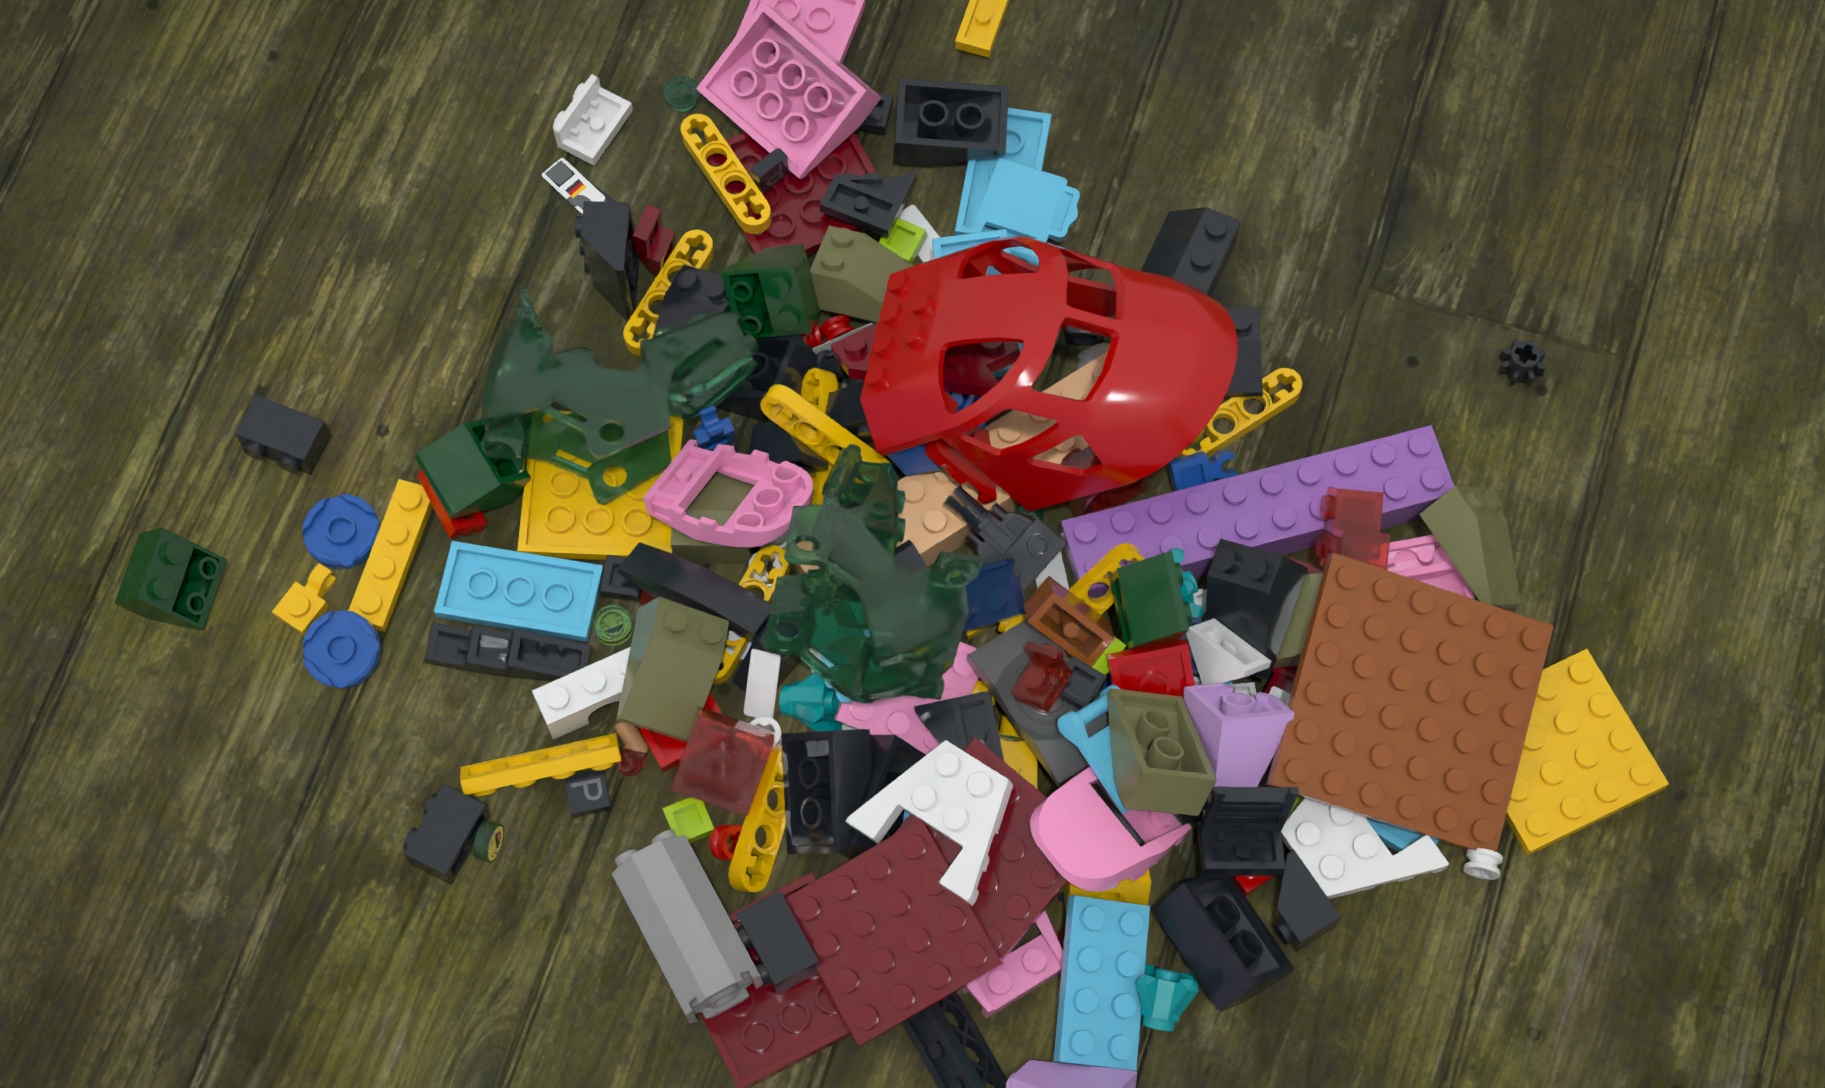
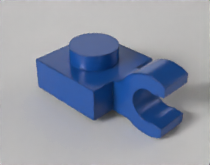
[693,405,735,451]

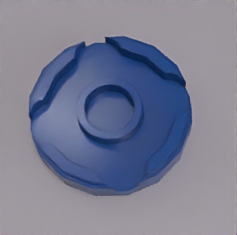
[303,494,380,569]
[303,610,382,689]

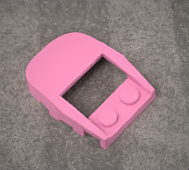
[643,439,813,547]
[1030,767,1192,892]
[961,911,1063,1019]

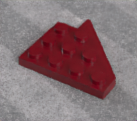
[831,322,1020,396]

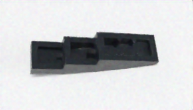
[617,542,775,642]
[423,622,591,682]

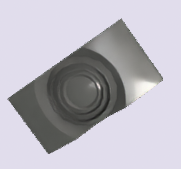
[966,619,1109,787]

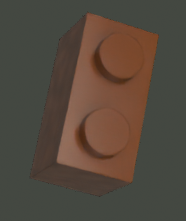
[1024,576,1115,666]

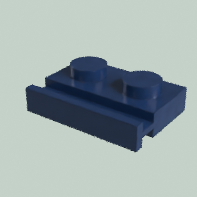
[941,558,1026,635]

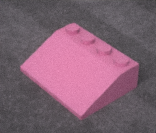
[696,1,882,179]

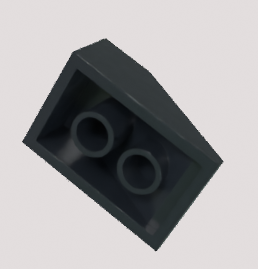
[893,78,1009,167]
[642,264,739,397]
[681,334,816,422]
[1205,538,1308,681]
[781,729,872,854]

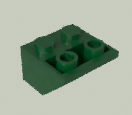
[721,244,820,340]
[415,416,531,519]
[114,527,227,631]
[1109,552,1192,650]

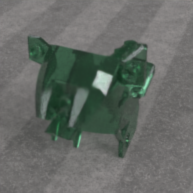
[480,289,758,505]
[764,444,982,703]

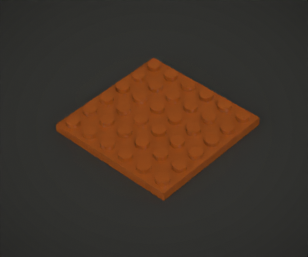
[1266,552,1554,852]

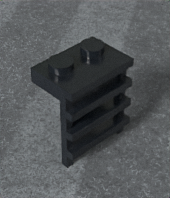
[1196,786,1299,876]

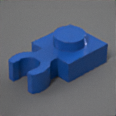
[1167,449,1238,492]

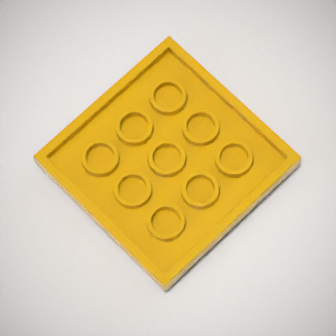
[517,410,685,560]
[1505,649,1669,856]

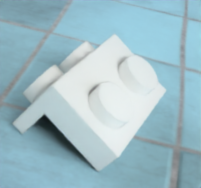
[553,74,633,166]

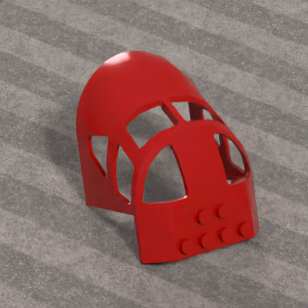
[860,236,1238,511]

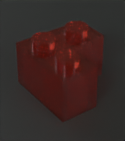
[1316,487,1391,570]

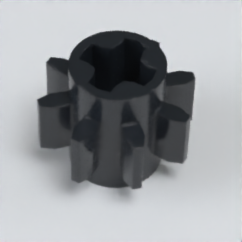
[1499,338,1546,386]

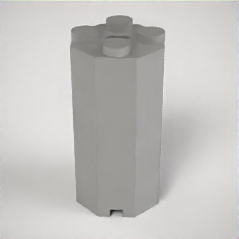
[612,830,763,1023]

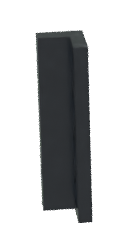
[902,992,1008,1088]

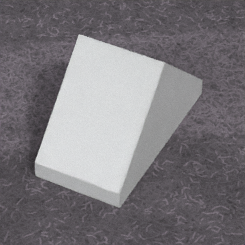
[1186,618,1272,685]

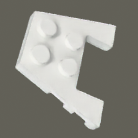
[846,740,1013,906]
[1281,798,1449,899]

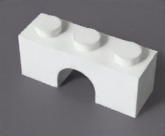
[532,647,631,740]

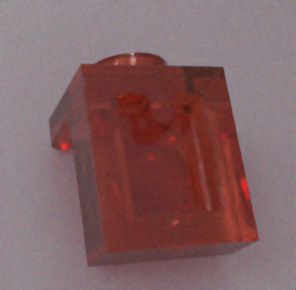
[1011,641,1073,712]

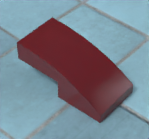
[632,204,675,277]

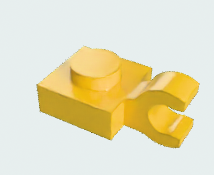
[272,563,337,636]

